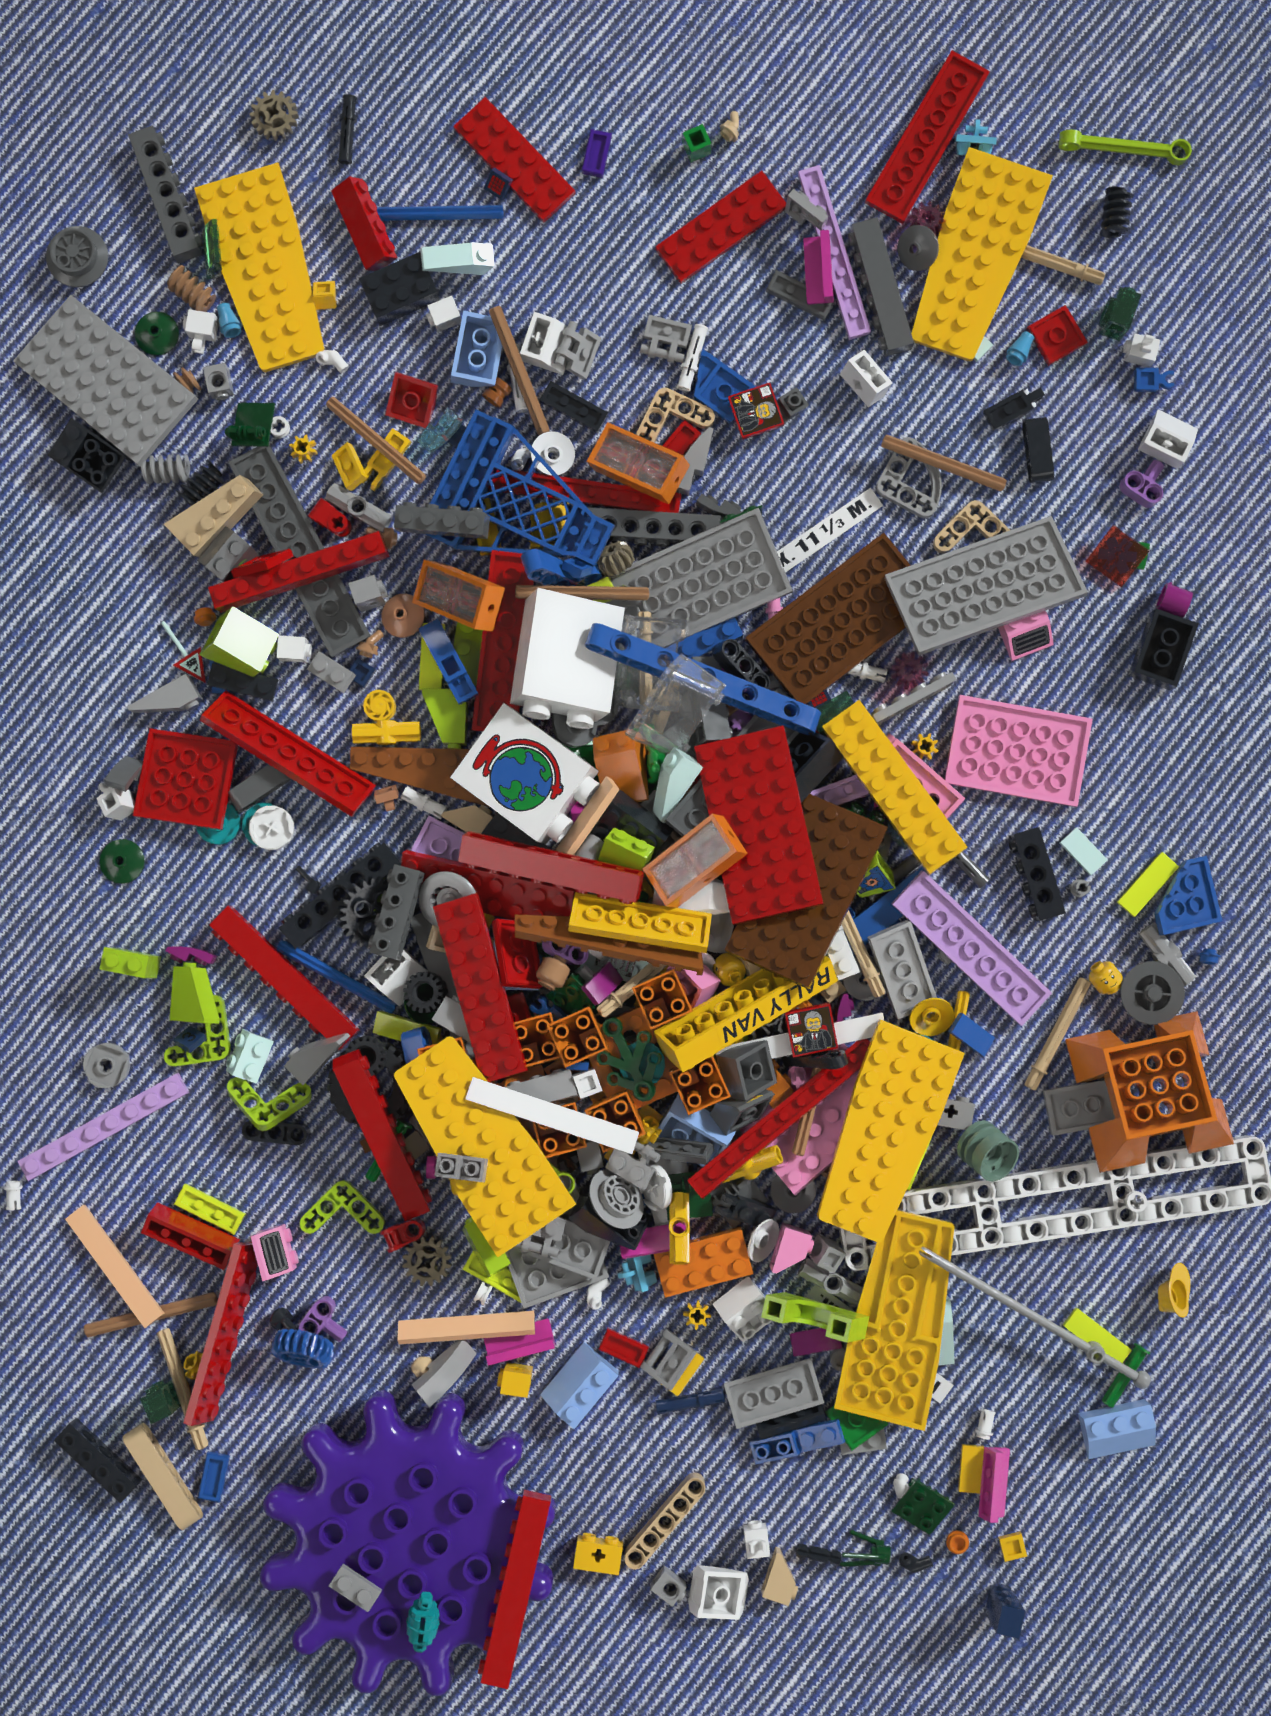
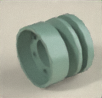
[957,1120,1019,1182]

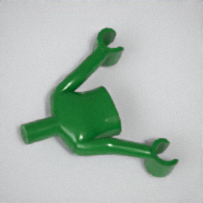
[643,724,666,795]

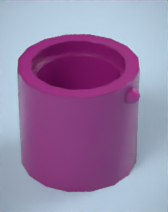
[1156,582,1193,618]

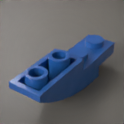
[418,618,479,705]
[749,1419,845,1464]

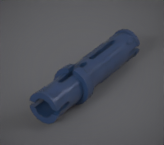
[655,1388,725,1415]

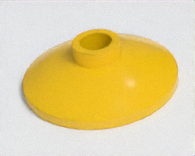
[909,998,954,1036]

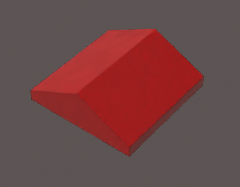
[385,372,438,429]

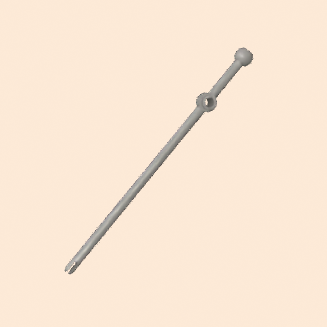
[919,1247,1151,1389]

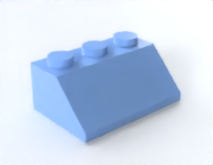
[450,310,507,387]
[658,1093,736,1167]
[540,1342,619,1429]
[1078,1399,1156,1459]

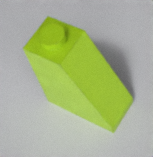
[422,688,468,749]
[170,962,219,1024]

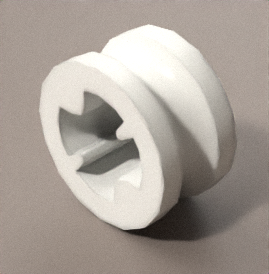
[271,416,290,439]
[1124,1191,1147,1212]
[474,1282,492,1305]

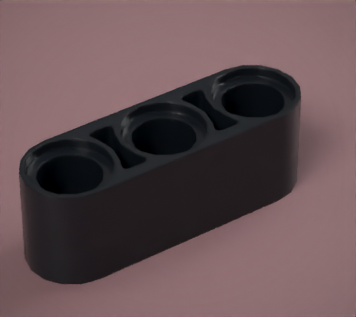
[1022,417,1054,483]
[712,639,770,695]
[242,1119,311,1145]

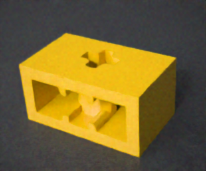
[497,1362,533,1398]
[573,1533,623,1575]

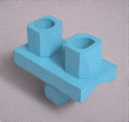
[954,119,997,156]
[617,1255,657,1292]

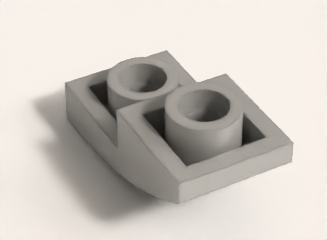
[435,1153,488,1183]

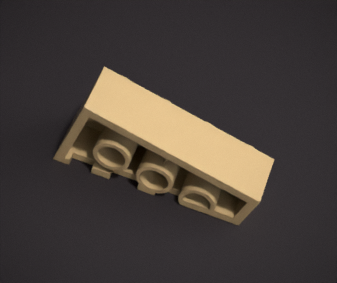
[164,475,263,558]

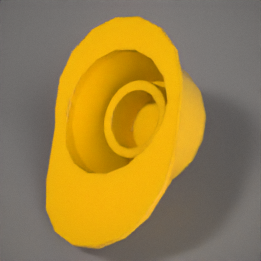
[1158,1263,1190,1318]

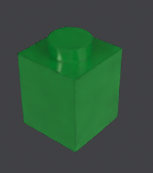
[682,124,712,163]

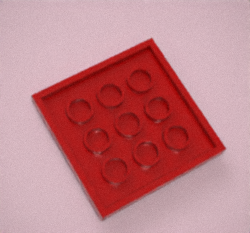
[133,728,238,830]

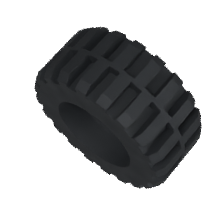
[327,1041,410,1127]

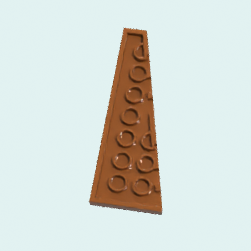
[350,747,491,808]
[514,915,704,976]

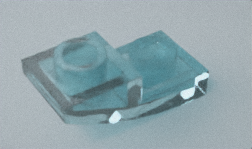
[417,408,464,453]

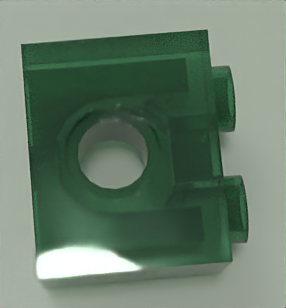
[1098,287,1141,341]

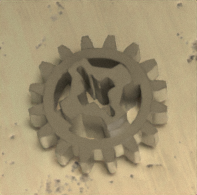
[250,90,299,141]
[402,1236,452,1286]

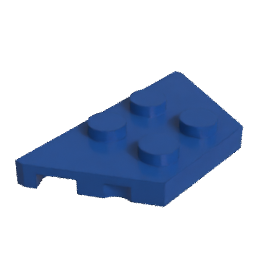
[694,349,756,424]

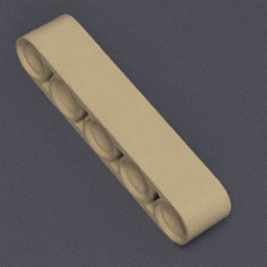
[123,1422,203,1530]
[625,1473,705,1570]

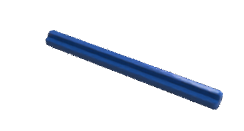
[377,205,504,221]
[276,940,397,1014]

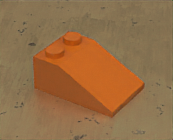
[593,728,649,802]

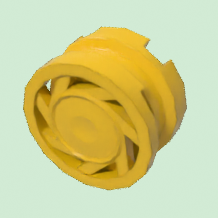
[363,690,397,722]

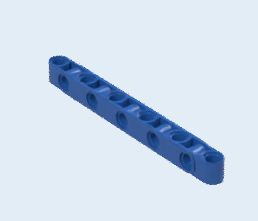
[585,623,821,735]

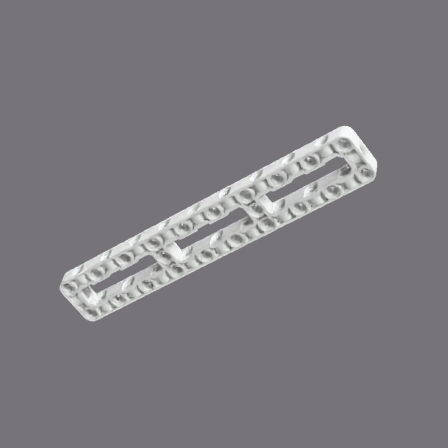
[839,1135,1271,1271]

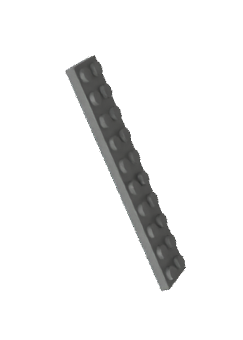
[228,445,371,658]

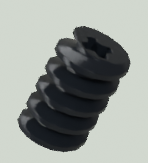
[1100,186,1133,238]
[176,459,225,506]

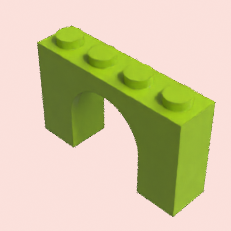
[761,1292,869,1343]

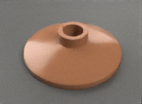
[381,594,425,638]

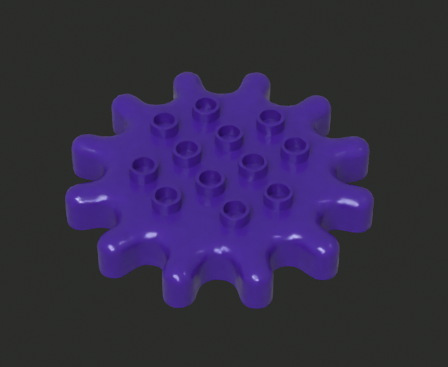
[260,1390,556,1696]

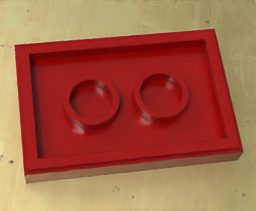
[492,919,543,989]

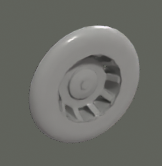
[419,871,476,926]
[589,1169,644,1229]

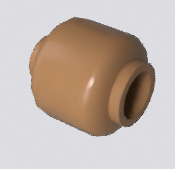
[536,955,570,991]

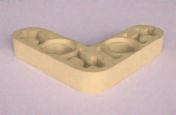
[636,388,715,443]
[933,500,1010,554]

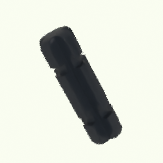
[796,1544,841,1565]

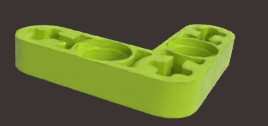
[164,995,231,1066]
[227,1077,312,1131]
[299,1180,385,1234]

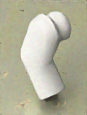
[316,350,349,374]
[511,447,531,471]
[587,1278,610,1310]
[893,1473,909,1498]

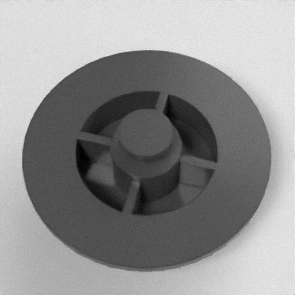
[46,226,108,287]
[1121,961,1185,1025]

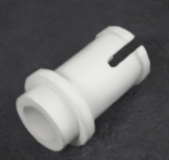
[4,1181,23,1210]
[975,1409,996,1440]

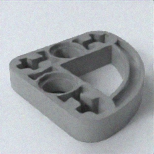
[876,437,942,519]

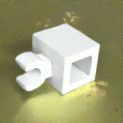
[183,309,219,354]
[1123,333,1160,368]
[96,783,135,821]
[743,1520,770,1559]

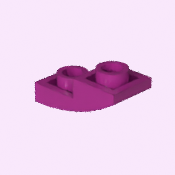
[165,946,218,966]
[581,961,623,1006]
[834,993,854,1023]
[790,1328,842,1357]

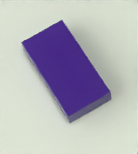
[582,129,612,178]

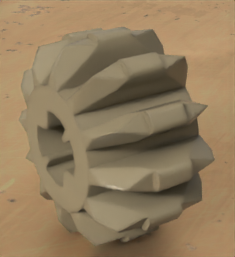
[597,541,635,577]

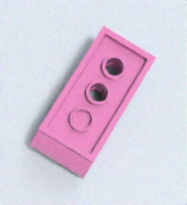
[886,733,965,819]

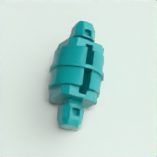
[406,1592,439,1653]

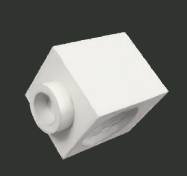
[426,296,462,332]
[277,635,312,663]
[572,1067,602,1099]

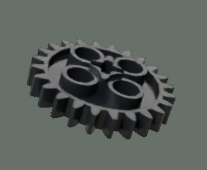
[337,876,389,949]

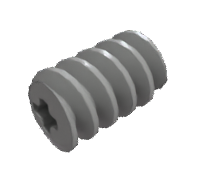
[140,454,190,484]

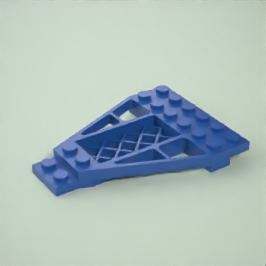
[425,409,615,566]

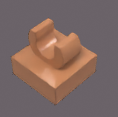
[374,784,399,812]

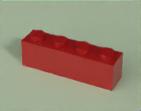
[331,176,397,271]
[141,1202,240,1270]

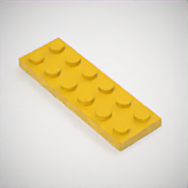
[568,892,712,953]

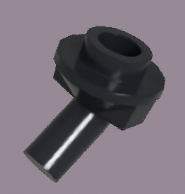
[557,1151,580,1177]
[270,1307,299,1330]

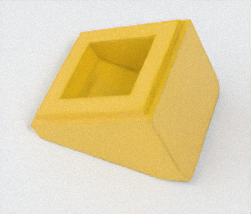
[312,281,337,310]

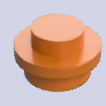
[194,607,216,627]
[946,1530,969,1554]

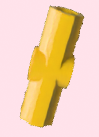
[352,720,421,745]
[722,1145,783,1184]
[669,1192,690,1265]

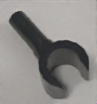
[296,866,321,894]

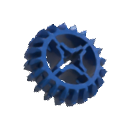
[271,1329,334,1369]

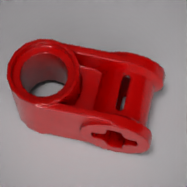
[307,498,352,537]
[380,1218,426,1253]

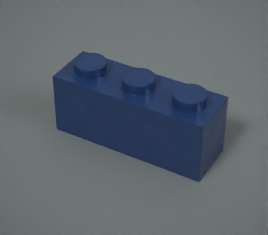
[985,1584,1025,1639]

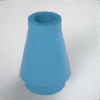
[217,303,242,338]
[1006,331,1034,366]

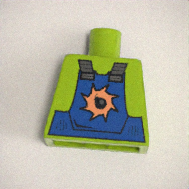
[857,851,896,898]

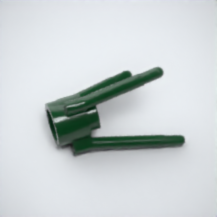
[839,1530,891,1567]

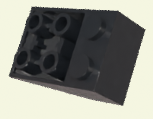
[47,418,126,494]
[568,1182,651,1250]

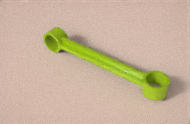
[1058,129,1192,166]

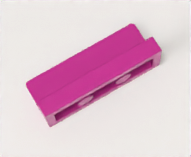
[803,230,834,305]
[620,1223,686,1259]
[483,1318,556,1366]
[978,1447,1010,1523]

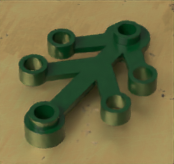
[596,1018,662,1102]

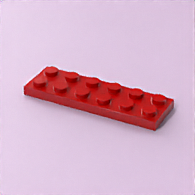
[453,97,576,223]
[655,170,786,284]

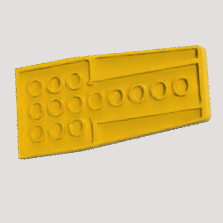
[911,147,1053,361]
[194,162,325,372]
[817,1020,965,1242]
[394,1036,576,1257]
[834,1210,955,1431]

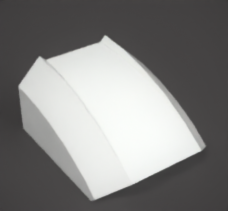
[688,1565,749,1620]

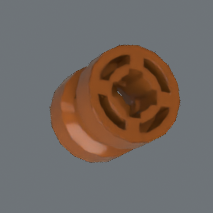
[482,377,512,408]

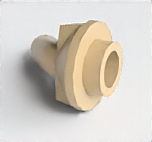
[720,111,739,142]
[411,1357,432,1378]

